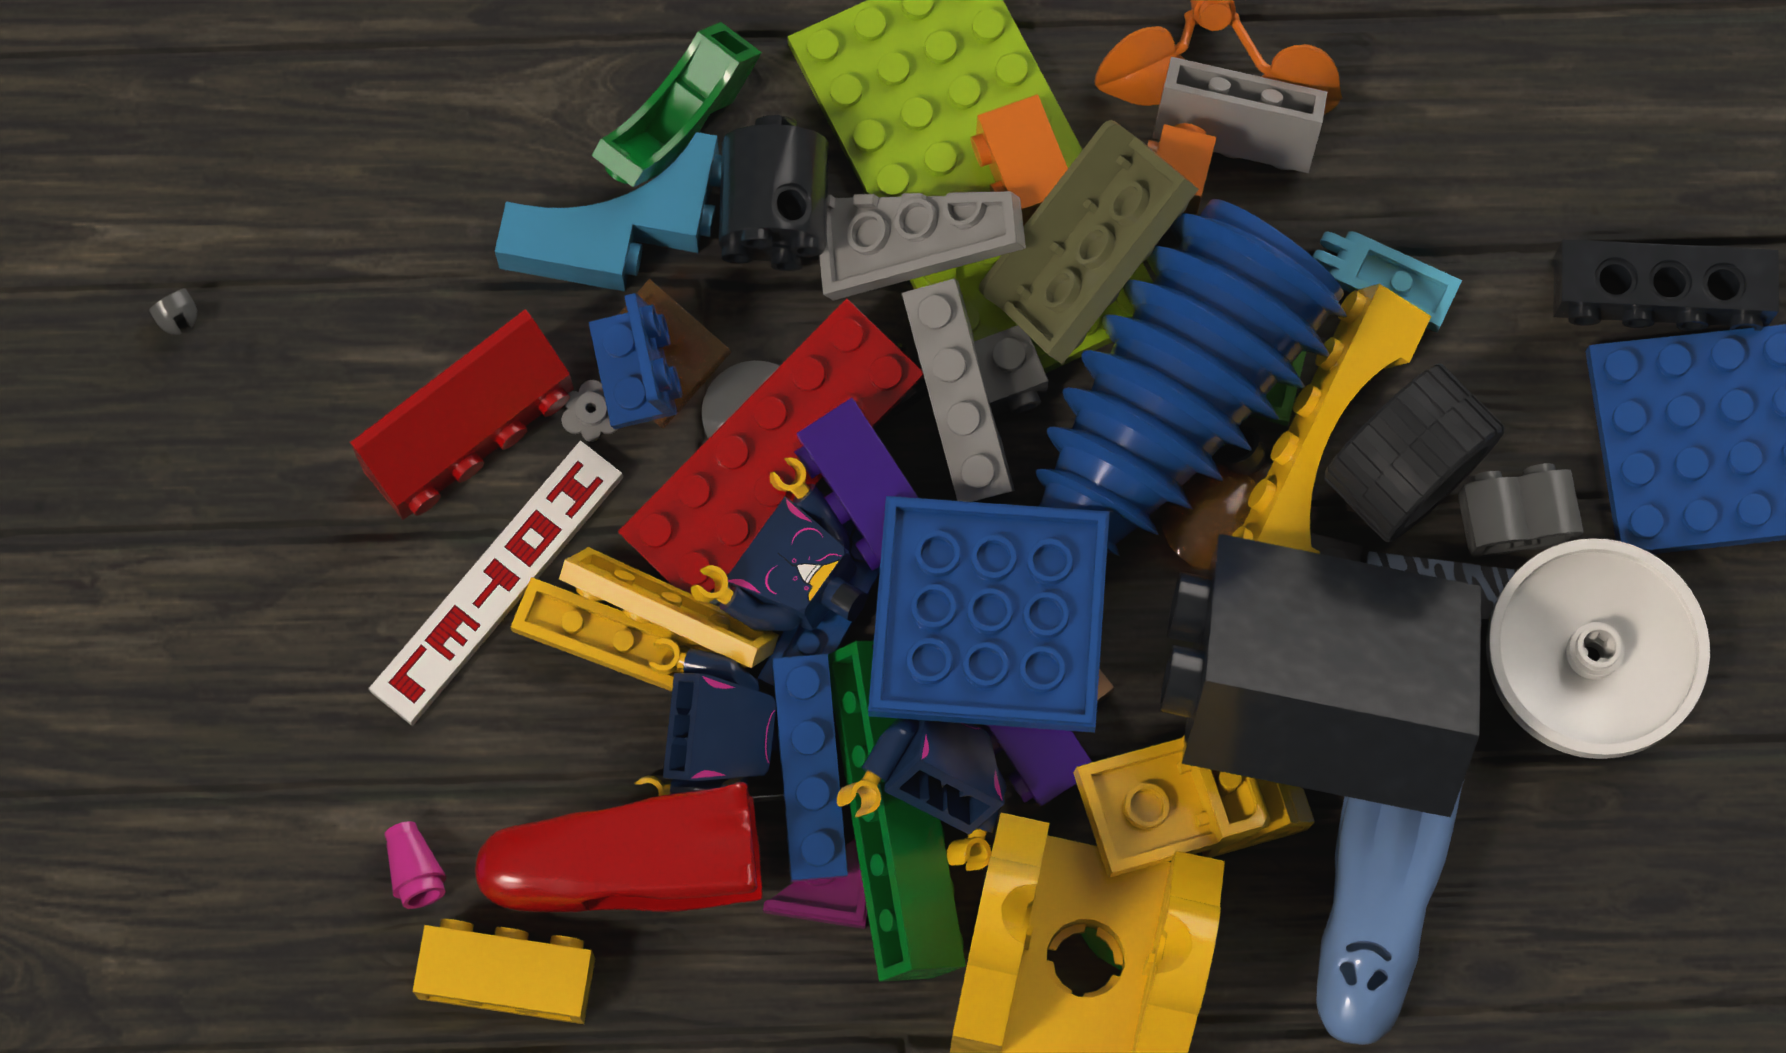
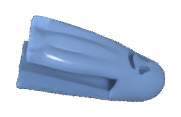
[1316,781,1464,1045]

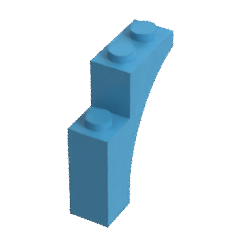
[495,132,721,292]

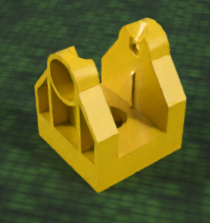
[950,812,1225,1053]

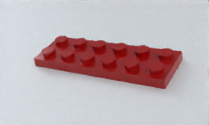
[618,298,924,594]

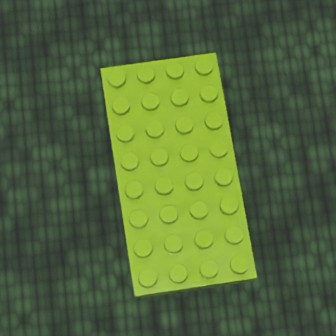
[787,0,1153,374]

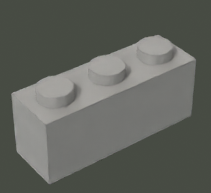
[1152,57,1327,173]

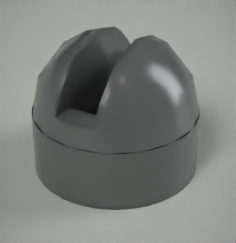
[149,288,198,335]

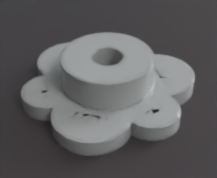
[561,380,618,442]

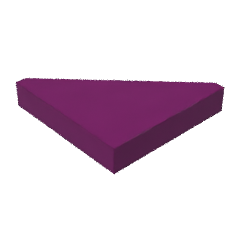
[763,839,868,929]

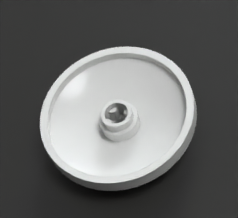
[1486,538,1710,759]

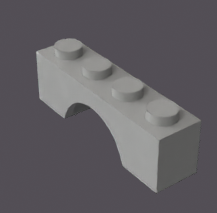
[902,278,1015,502]

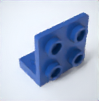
[589,293,682,429]

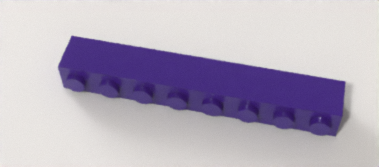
[794,398,1092,807]

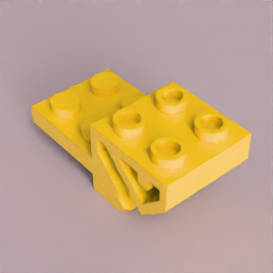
[1073,735,1315,878]

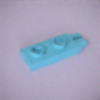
[1313,231,1462,333]

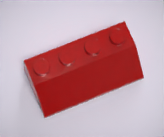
[350,309,574,520]

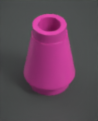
[384,821,447,909]

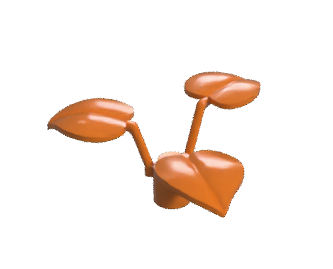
[1094,0,1342,115]

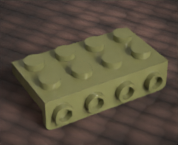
[979,120,1199,364]

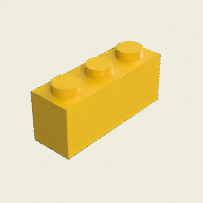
[412,919,595,1024]

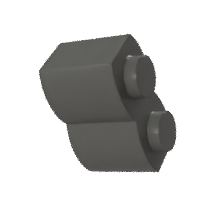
[1458,463,1584,557]

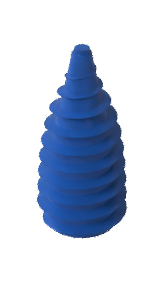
[1036,199,1347,557]

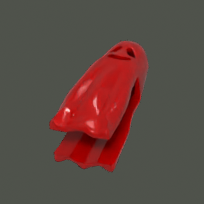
[475,782,763,912]

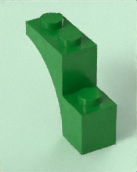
[591,22,762,187]

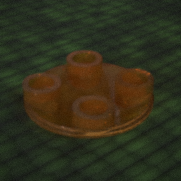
[1160,464,1257,571]

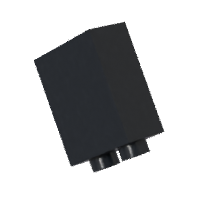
[1159,534,1481,818]

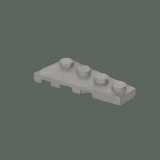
[819,191,1026,300]

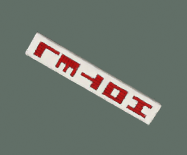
[369,440,623,726]

